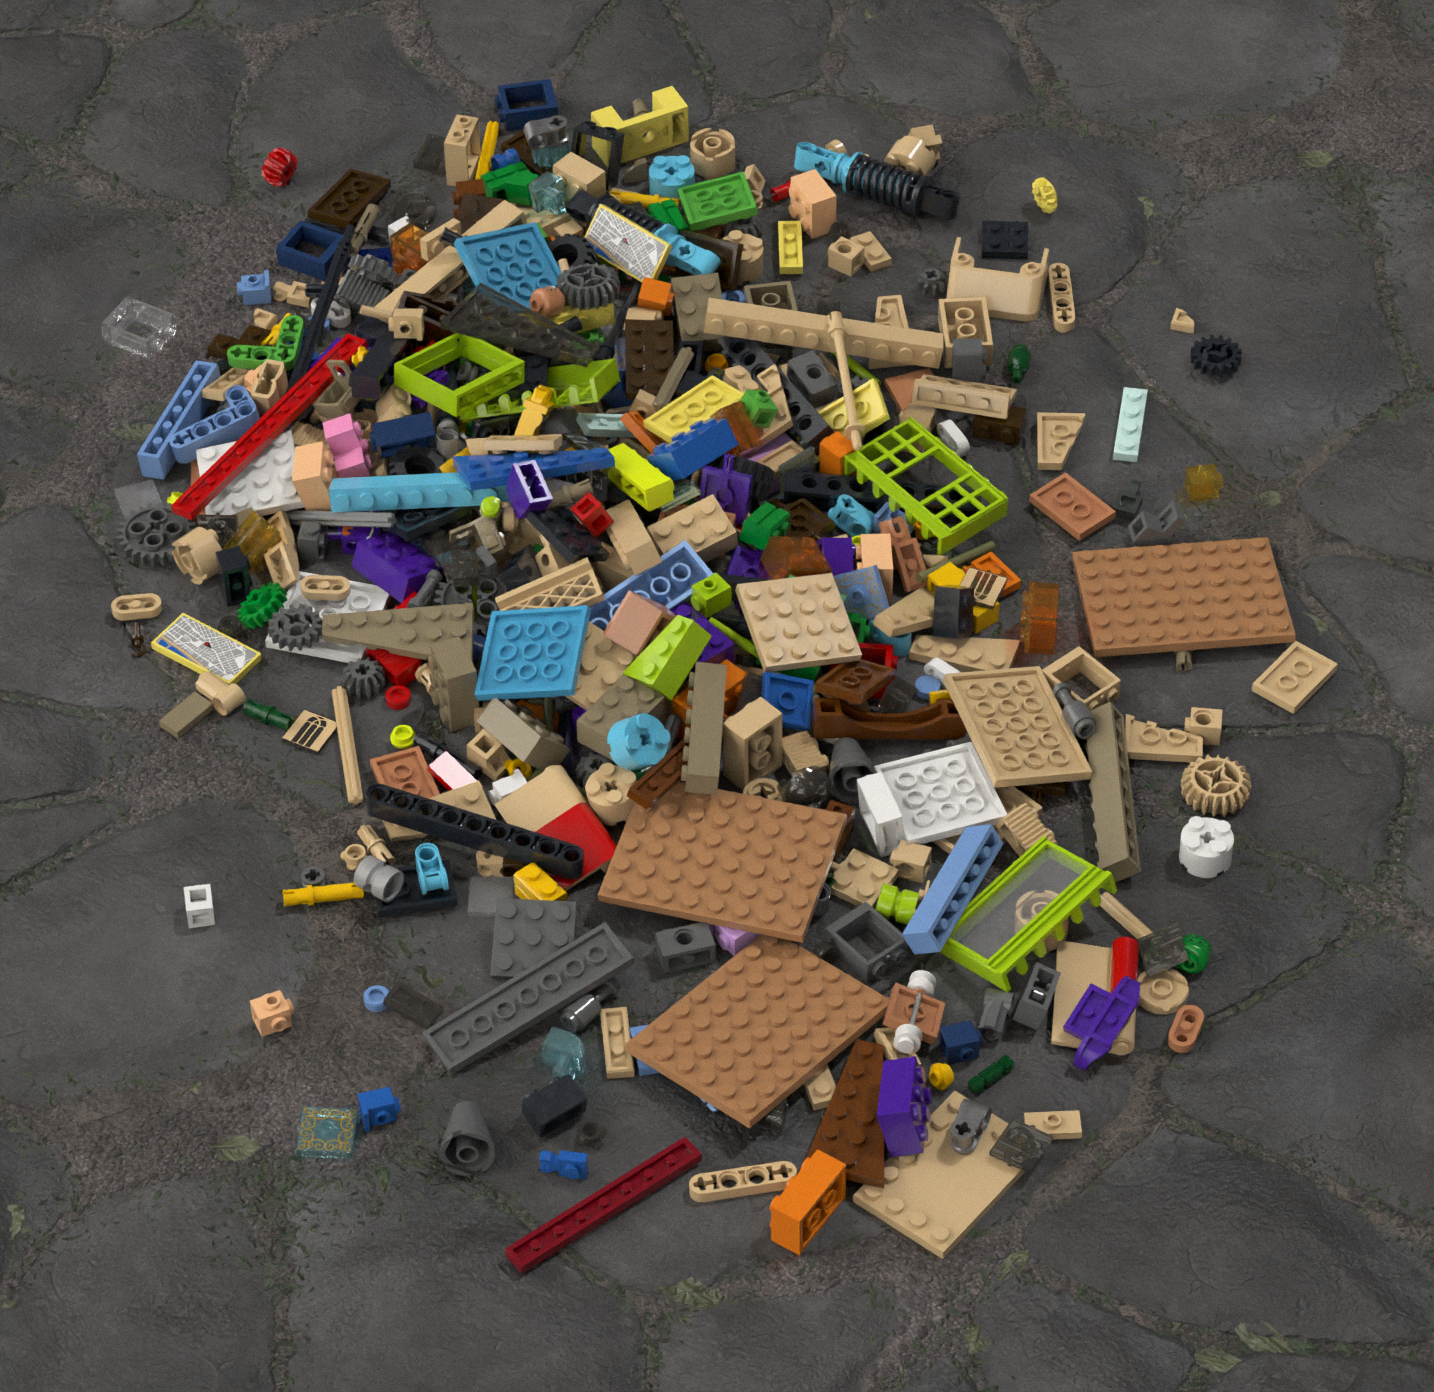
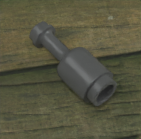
[1053,683,1097,739]
[560,977,621,1033]

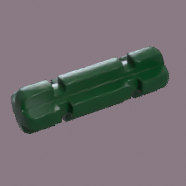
[967,1055,1014,1095]

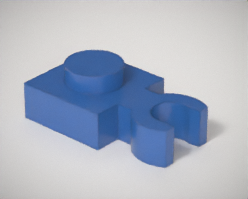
[539,1150,589,1179]

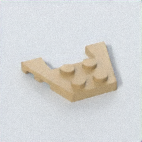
[722,364,794,453]

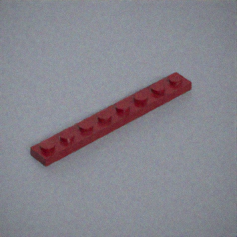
[505,1137,702,1274]

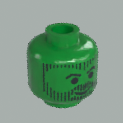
[1176,934,1212,974]

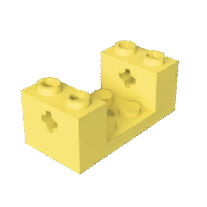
[591,86,689,168]

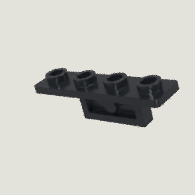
[470,413,522,439]

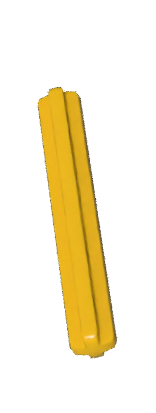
[475,121,499,180]

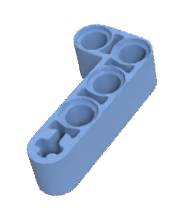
[169,385,260,464]

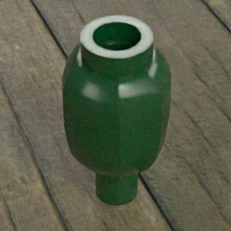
[1007,344,1031,383]

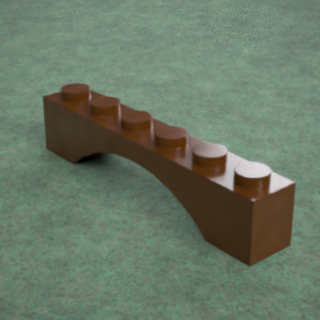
[811,698,967,740]

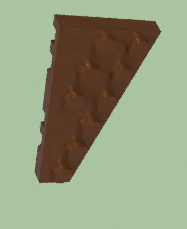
[806,1039,884,1189]

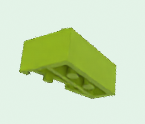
[622,615,712,701]

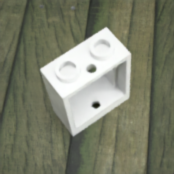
[857,772,905,857]

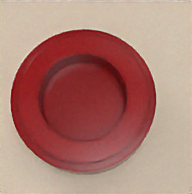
[385,685,411,710]

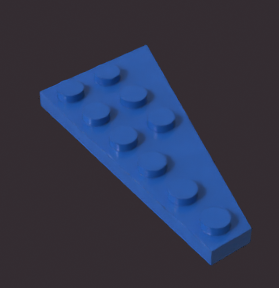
[452,448,615,491]

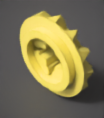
[1032,177,1058,213]

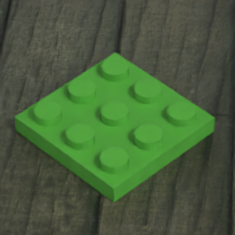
[677,171,758,232]

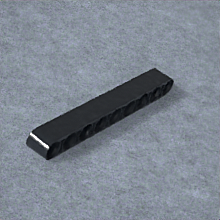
[366,783,584,879]

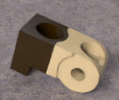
[476,851,526,879]

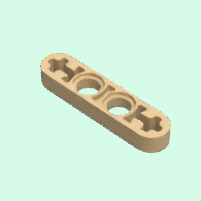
[1048,263,1075,333]
[689,1161,797,1202]

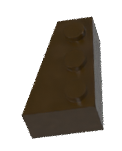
[391,291,475,343]

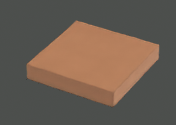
[885,368,934,412]

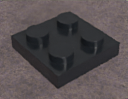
[981,221,1028,259]

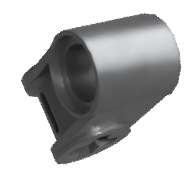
[523,115,569,150]
[951,1099,992,1155]

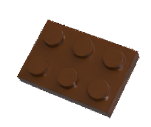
[815,659,896,705]

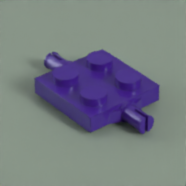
[699,454,753,525]
[725,544,782,613]

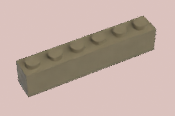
[681,662,727,795]

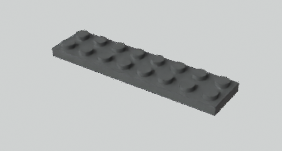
[422,922,635,1075]

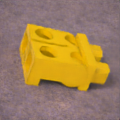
[514,385,555,453]

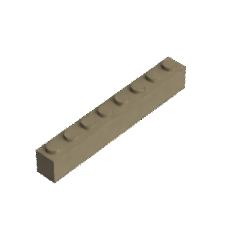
[1085,702,1141,883]

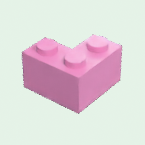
[323,414,374,478]

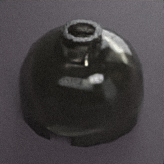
[777,766,831,809]

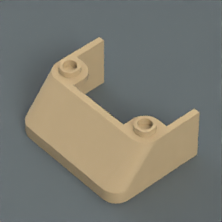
[946,237,1049,322]

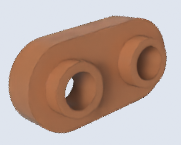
[1168,1005,1204,1053]

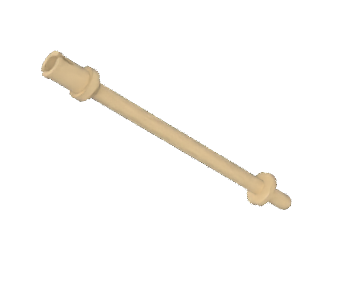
[827,311,866,451]

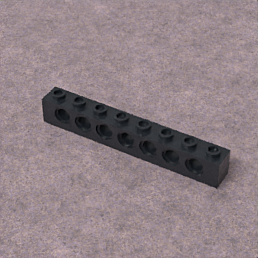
[718,336,835,456]
[783,470,981,524]

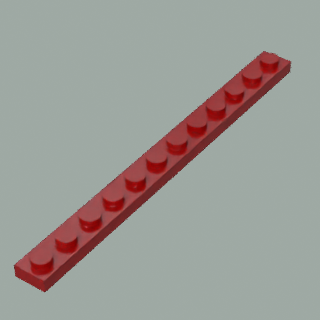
[171,333,368,520]

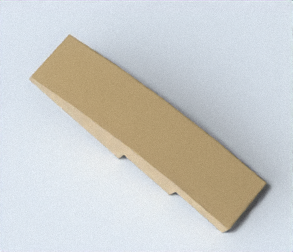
[263,510,299,591]

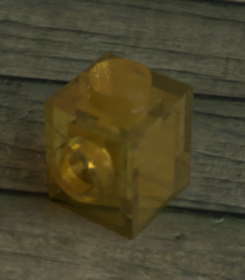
[1184,464,1223,502]

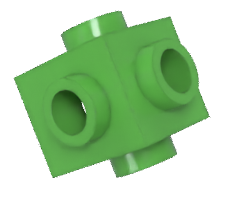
[736,390,778,428]

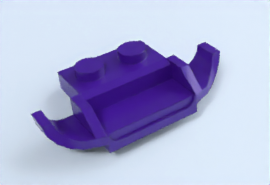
[1063,976,1141,1071]

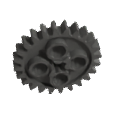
[116,502,196,567]
[434,565,507,637]

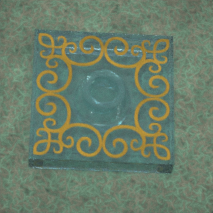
[296,1106,358,1159]

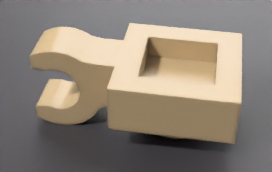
[273,281,314,308]

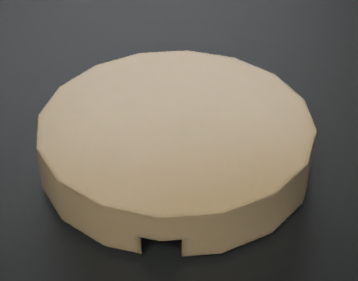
[1137,968,1189,1015]

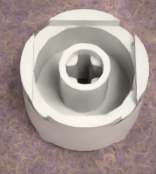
[1179,816,1234,878]

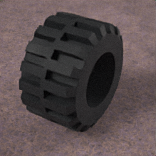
[547,233,600,268]
[387,445,446,476]
[712,453,775,502]

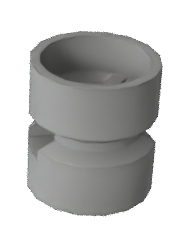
[354,855,404,902]

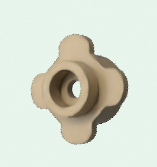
[341,844,368,870]

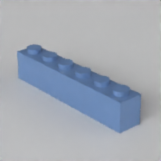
[137,360,220,480]
[902,824,1003,954]

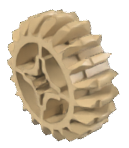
[1181,754,1252,817]

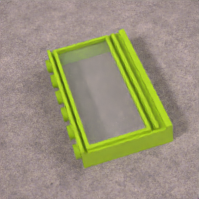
[940,836,1117,992]

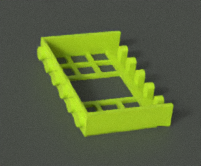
[459,358,620,420]
[844,417,1008,556]

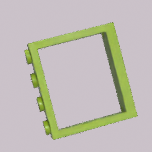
[394,330,525,417]

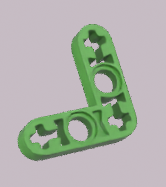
[227,315,304,371]

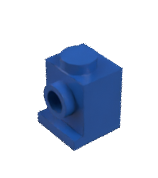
[357,1087,401,1132]

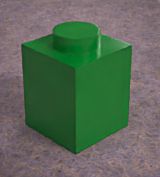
[504,171,543,206]

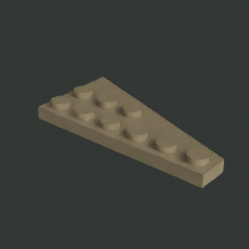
[322,603,474,663]

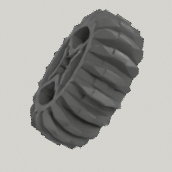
[556,263,620,311]

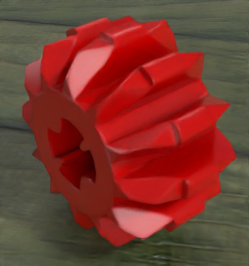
[261,147,298,187]

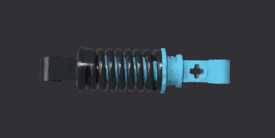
[794,142,960,220]
[564,189,721,275]

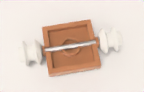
[883,970,945,1054]

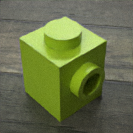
[691,573,732,618]

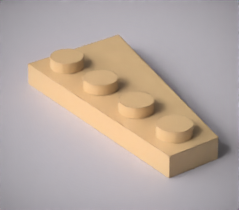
[382,780,496,842]

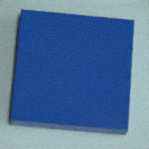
[761,672,814,731]

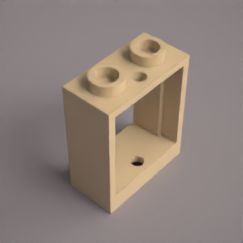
[444,115,481,187]
[1042,646,1121,711]

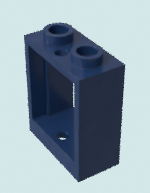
[494,79,558,131]
[276,220,343,281]
[369,412,436,459]

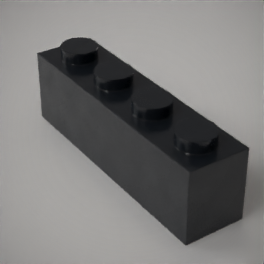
[349,331,413,400]

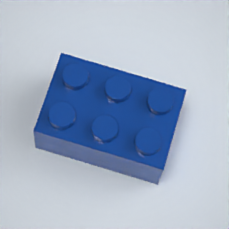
[646,417,739,481]

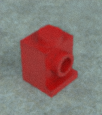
[570,493,614,538]

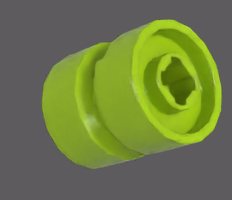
[875,883,919,925]

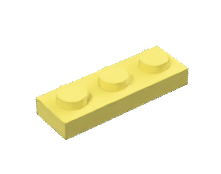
[778,221,803,274]

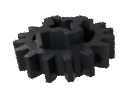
[1190,335,1242,378]

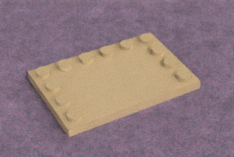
[944,666,1092,788]
[853,1091,1036,1259]

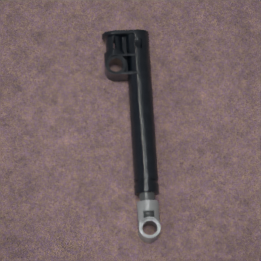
[416,338,461,461]

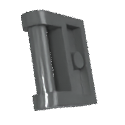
[407,570,443,608]

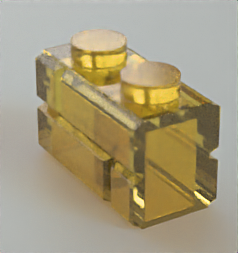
[222,510,281,571]

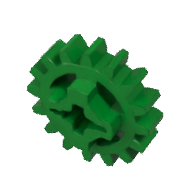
[237,582,288,629]

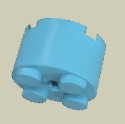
[649,155,695,206]
[607,713,670,770]

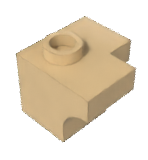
[467,728,512,781]

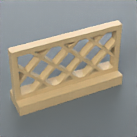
[912,374,1017,419]
[495,557,605,611]

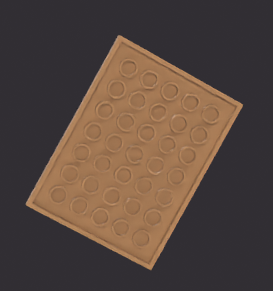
[1072,537,1296,657]
[598,781,847,943]
[626,934,889,1129]

